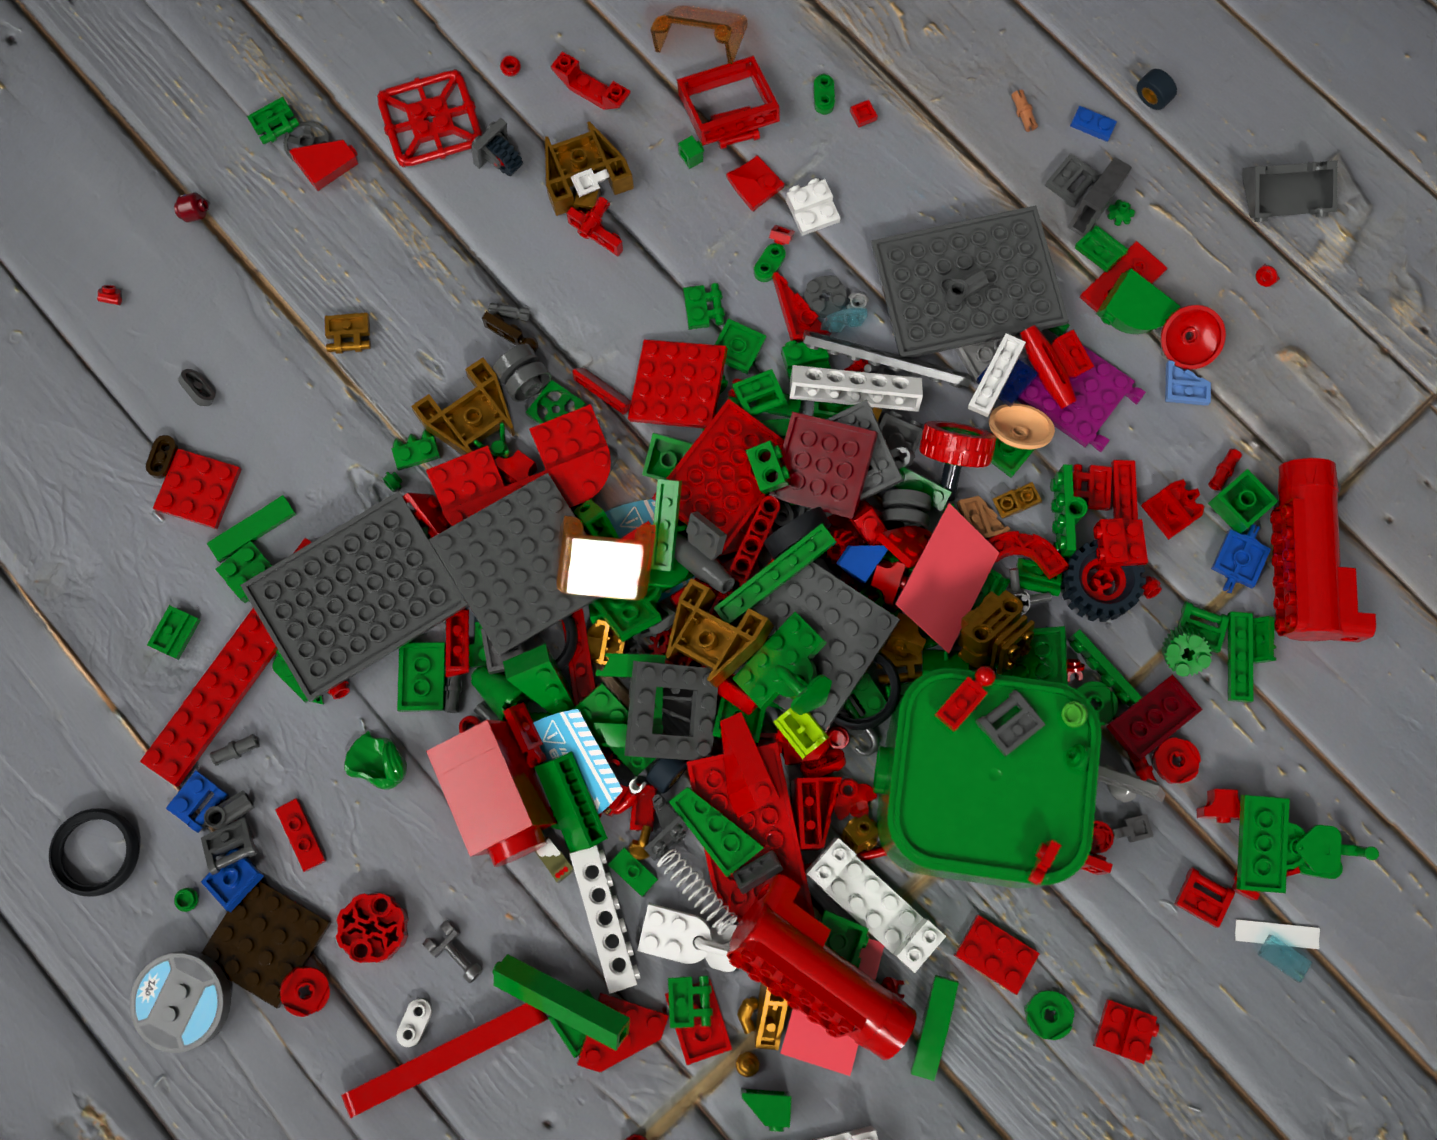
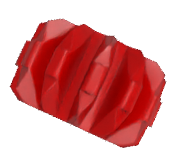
[826,528,862,565]

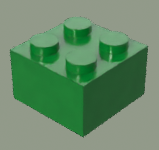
[1208,469,1278,534]

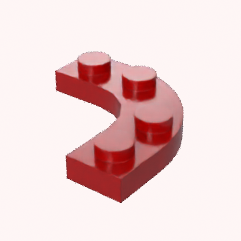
[987,531,1069,580]

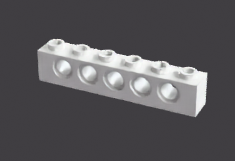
[790,365,923,412]
[570,845,641,994]

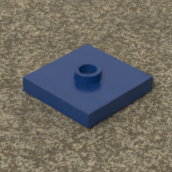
[201,847,264,913]

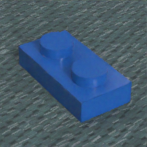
[1070,106,1117,142]

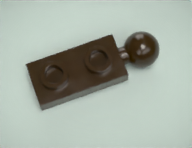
[482,311,538,352]

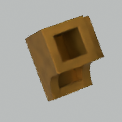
[884,612,926,657]

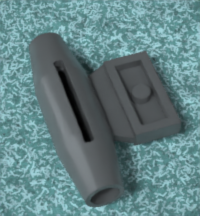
[674,511,735,593]

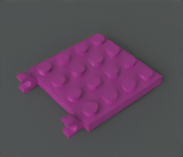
[1015,333,1146,452]

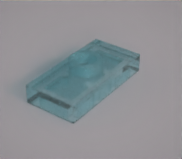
[1257,935,1312,982]

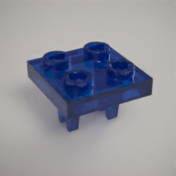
[976,359,1038,407]

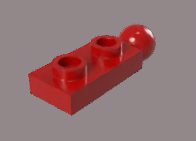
[935,666,995,732]

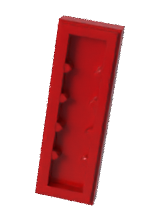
[275,798,327,872]

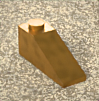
[755,983,788,1050]

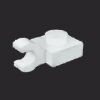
[571,168,610,197]

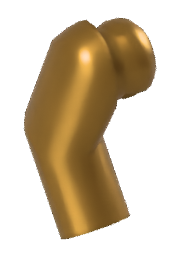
[737,997,759,1035]

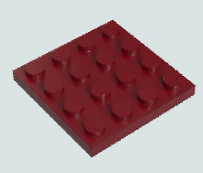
[769,412,878,519]

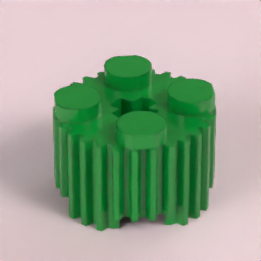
[1162,626,1212,677]

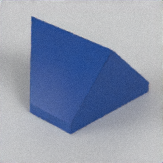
[836,545,888,588]

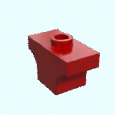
[495,450,537,484]
[871,559,909,605]
[1196,789,1240,823]

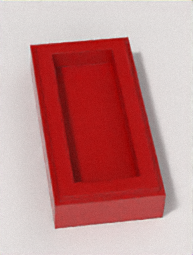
[630,783,657,832]

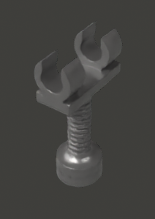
[422,920,483,984]

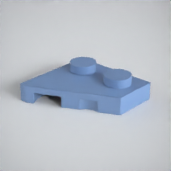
[1165,360,1211,406]

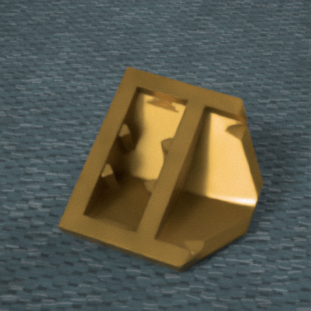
[587,619,628,665]

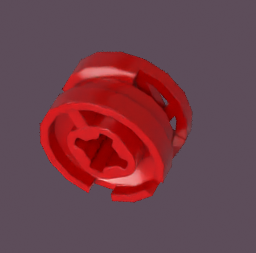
[1089,820,1114,854]

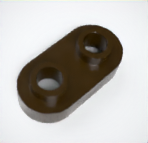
[146,435,178,479]

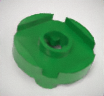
[1076,681,1118,726]
[1025,990,1074,1040]

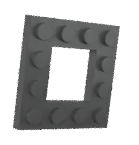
[824,400,904,517]
[625,661,718,760]

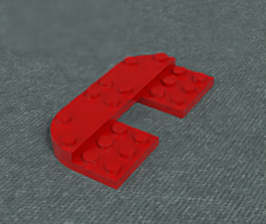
[426,404,611,526]

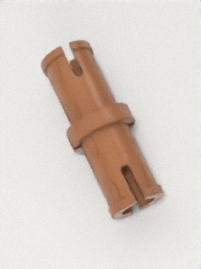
[1011,89,1038,132]

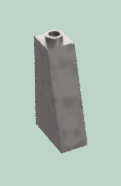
[1068,157,1132,237]

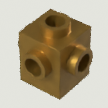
[841,814,878,855]

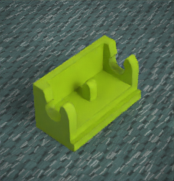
[773,708,829,759]

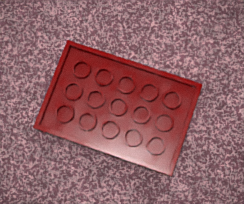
[652,398,784,552]

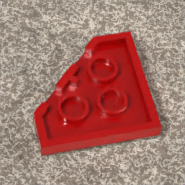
[576,992,669,1072]

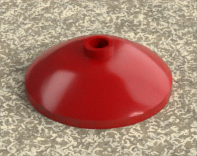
[1160,305,1226,369]

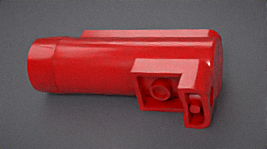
[1270,458,1376,642]
[727,875,917,1060]

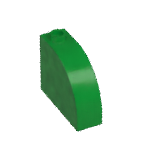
[1096,269,1181,334]

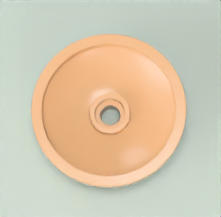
[989,403,1055,450]

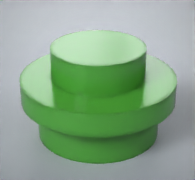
[1062,702,1087,727]

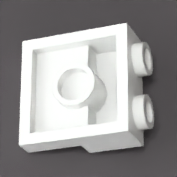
[786,178,841,236]

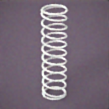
[657,849,737,934]

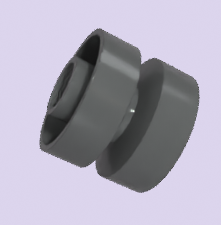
[493,344,551,402]

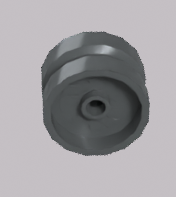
[881,489,932,530]

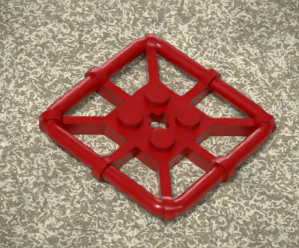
[377,69,482,168]

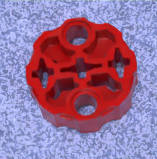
[336,893,409,963]

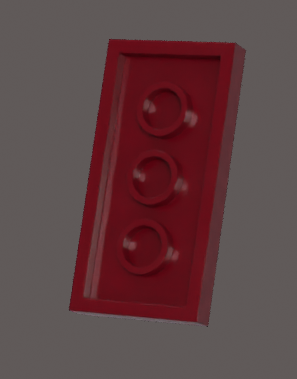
[1106,674,1203,763]

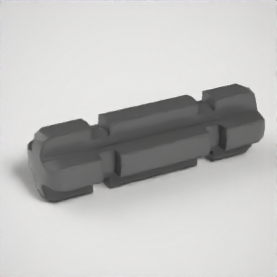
[488,303,530,321]

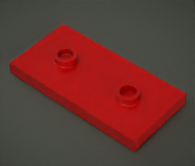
[1080,241,1168,313]

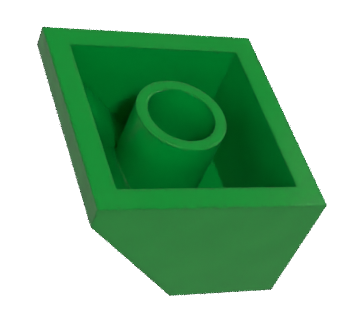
[740,1088,792,1132]

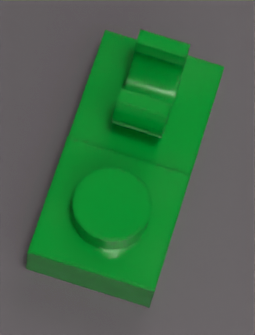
[1253,616,1276,664]

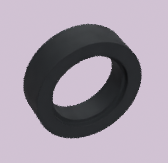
[764,507,832,560]

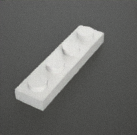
[968,333,1026,417]

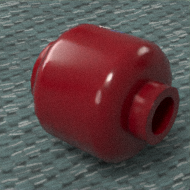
[174,193,209,223]

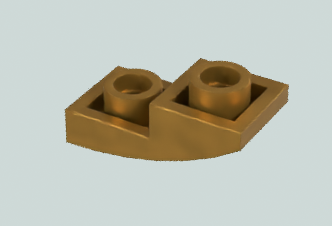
[992,482,1042,519]

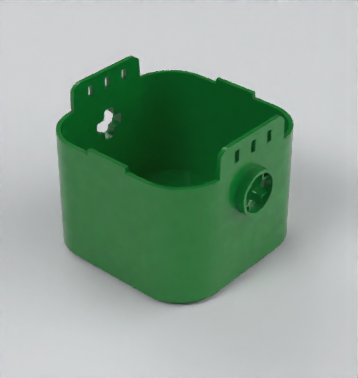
[873,668,1101,888]

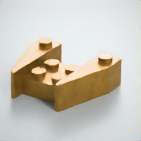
[545,121,634,216]
[411,357,515,455]
[666,579,774,688]

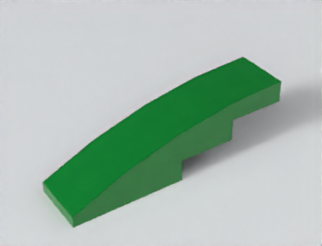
[911,975,959,1081]

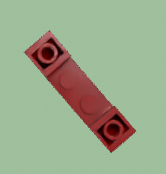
[551,51,631,110]

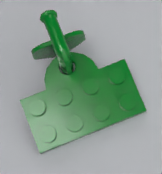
[732,612,832,715]

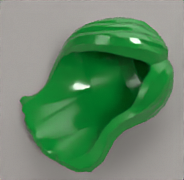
[344,731,407,790]

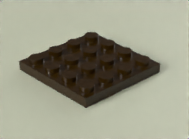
[201,880,331,1009]

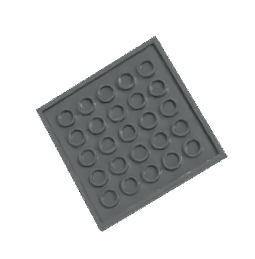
[429,473,618,657]
[733,547,901,733]

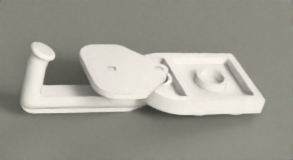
[637,903,737,972]

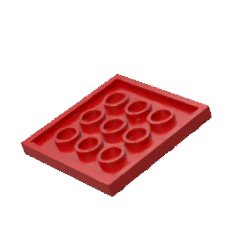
[628,340,728,429]

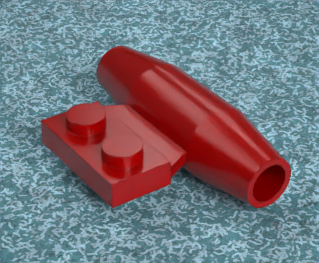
[1020,325,1094,409]

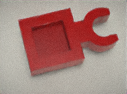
[1028,840,1061,885]

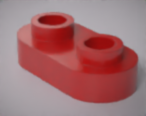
[801,749,846,778]

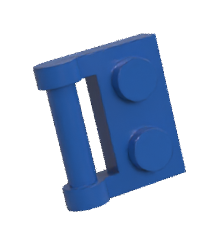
[166,771,229,833]

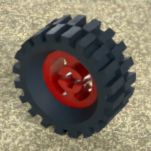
[1060,540,1146,622]

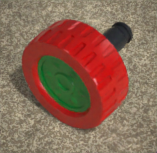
[919,421,996,501]

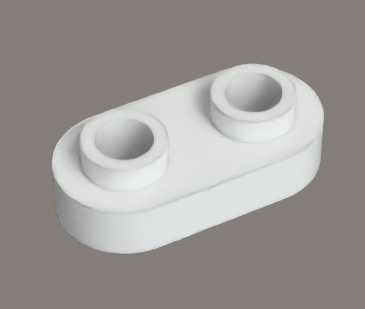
[397,999,433,1047]

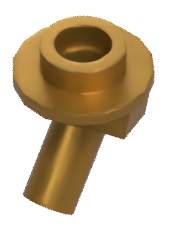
[628,825,652,860]

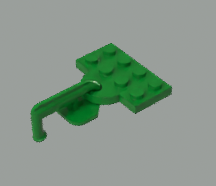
[592,558,694,642]
[1236,795,1379,893]

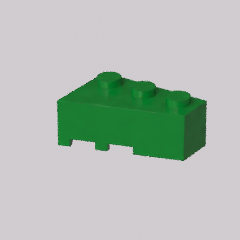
[503,644,575,715]

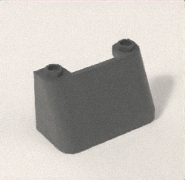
[1242,160,1338,222]

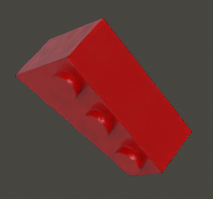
[791,777,842,851]

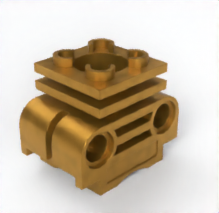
[958,590,1035,675]

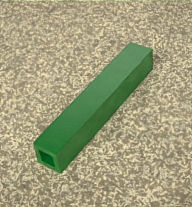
[492,954,630,1051]

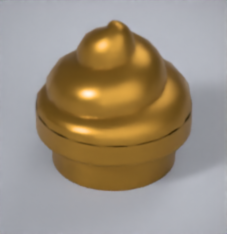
[736,1052,760,1077]

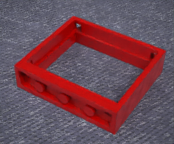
[677,56,780,146]

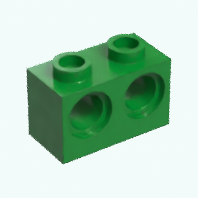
[746,440,790,495]

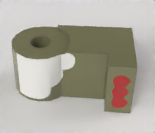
[535,836,574,883]

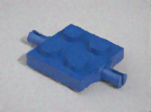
[1211,524,1271,593]

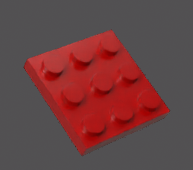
[153,449,242,529]

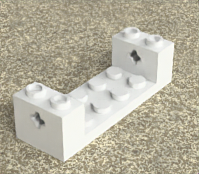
[805,838,946,973]

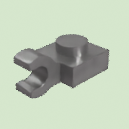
[1112,814,1154,843]

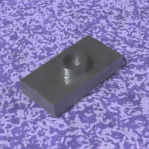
[733,850,784,894]

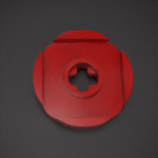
[1152,738,1201,784]
[280,966,330,1017]

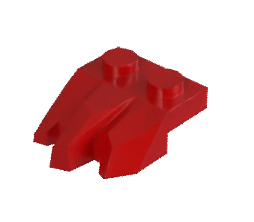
[1141,479,1205,540]

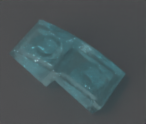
[821,308,867,333]

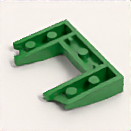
[593,653,666,747]

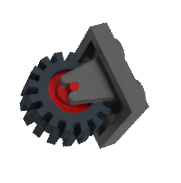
[471,118,523,176]

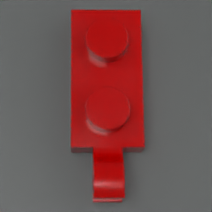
[503,702,546,768]

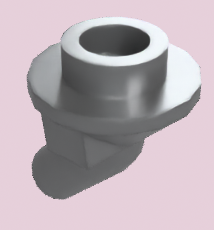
[864,364,889,375]

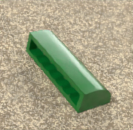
[534,752,608,853]

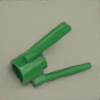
[474,423,509,459]

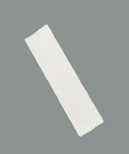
[1235,919,1320,949]

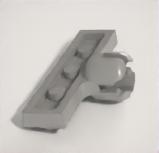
[1098,764,1166,802]

